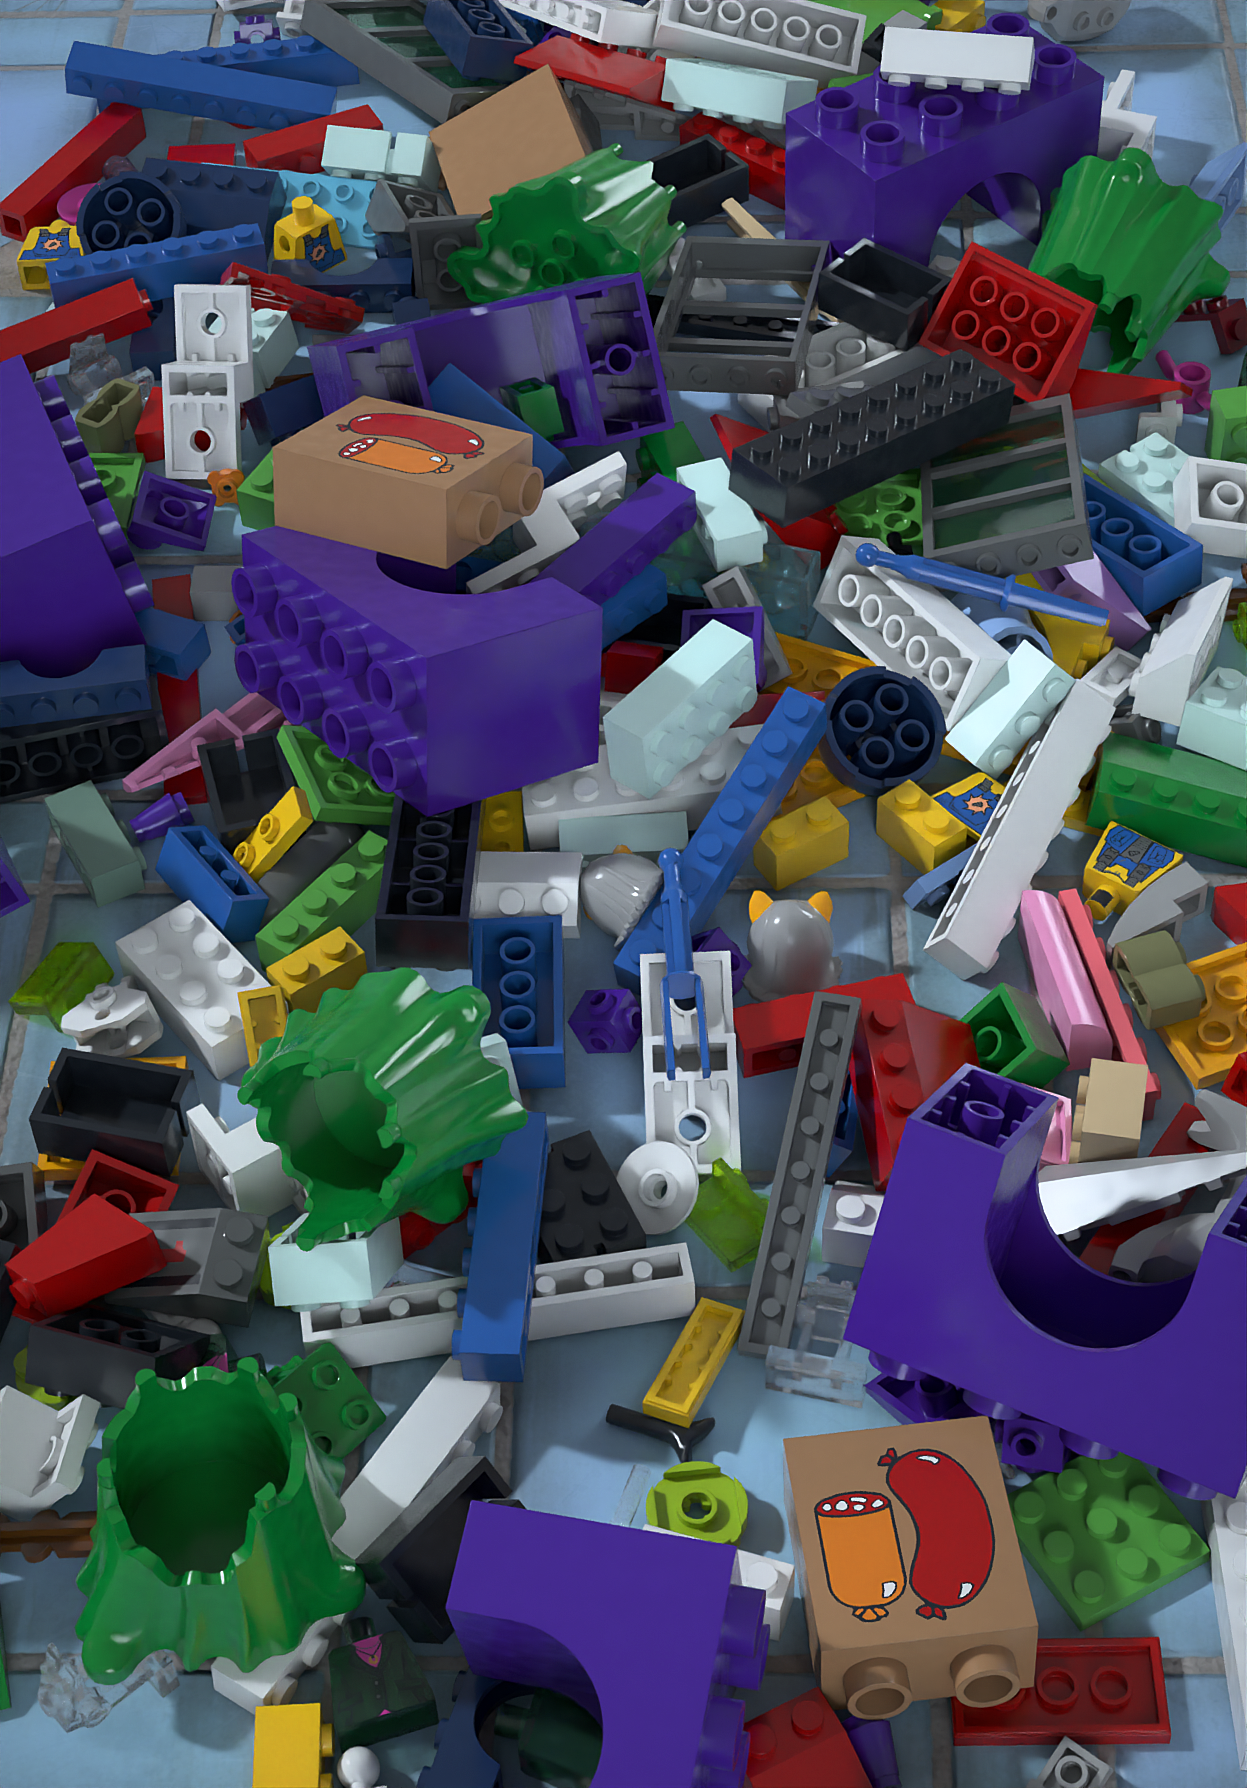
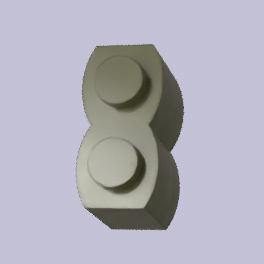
[75,378,144,453]
[1112,930,1206,1030]

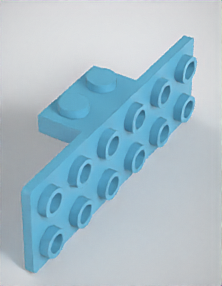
[202,162,379,250]

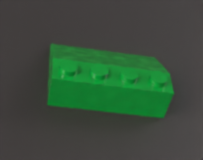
[1085,732,1247,868]

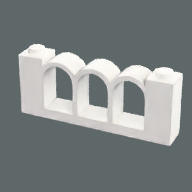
[499,0,664,50]

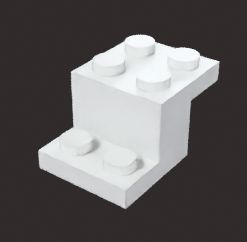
[186,1103,309,1216]
[0,1385,100,1522]

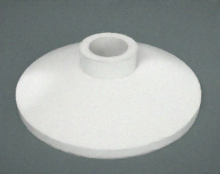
[616,1141,699,1235]

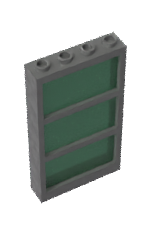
[300,0,531,124]
[920,393,1094,592]

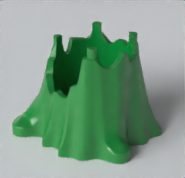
[447,143,687,304]
[1028,147,1231,375]
[237,967,529,1252]
[74,1357,366,1685]

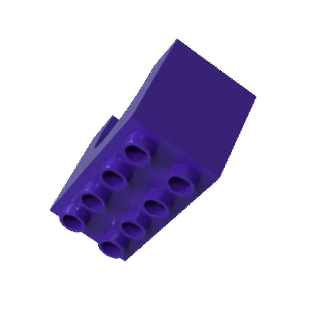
[785,12,1105,267]
[307,272,675,449]
[0,354,155,678]
[231,526,603,817]
[843,1063,1247,1500]
[445,1500,770,1788]

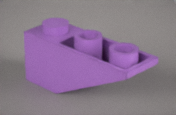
[1031,551,1152,652]

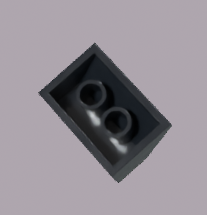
[25,1304,211,1409]

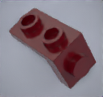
[1175,295,1247,354]

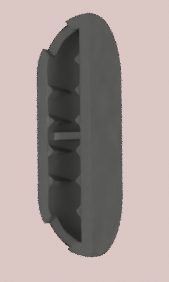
[257,821,365,933]

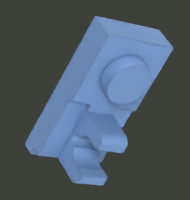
[903,843,977,910]

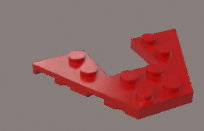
[218,262,365,334]

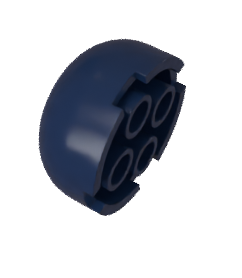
[76,171,187,255]
[817,666,946,796]

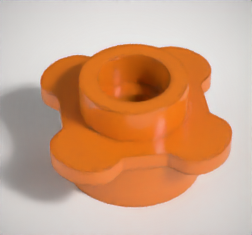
[207,469,245,507]

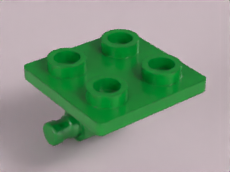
[263,1342,386,1459]

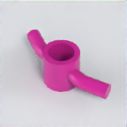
[1155,350,1212,414]

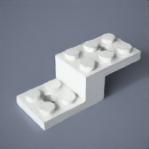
[1097,69,1157,161]
[161,284,254,479]
[466,451,627,595]
[640,951,741,1175]

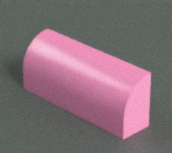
[1018,890,1113,1071]

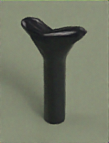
[606,1403,715,1463]

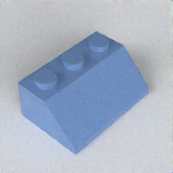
[1189,142,1247,233]

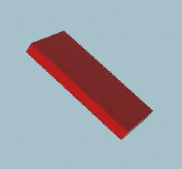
[950,1637,1171,1746]

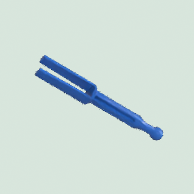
[855,543,1109,627]
[658,848,711,1081]

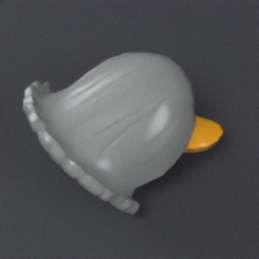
[579,845,664,952]
[742,890,843,1003]

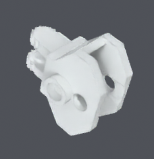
[61,975,163,1058]

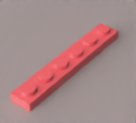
[1058,888,1161,1121]

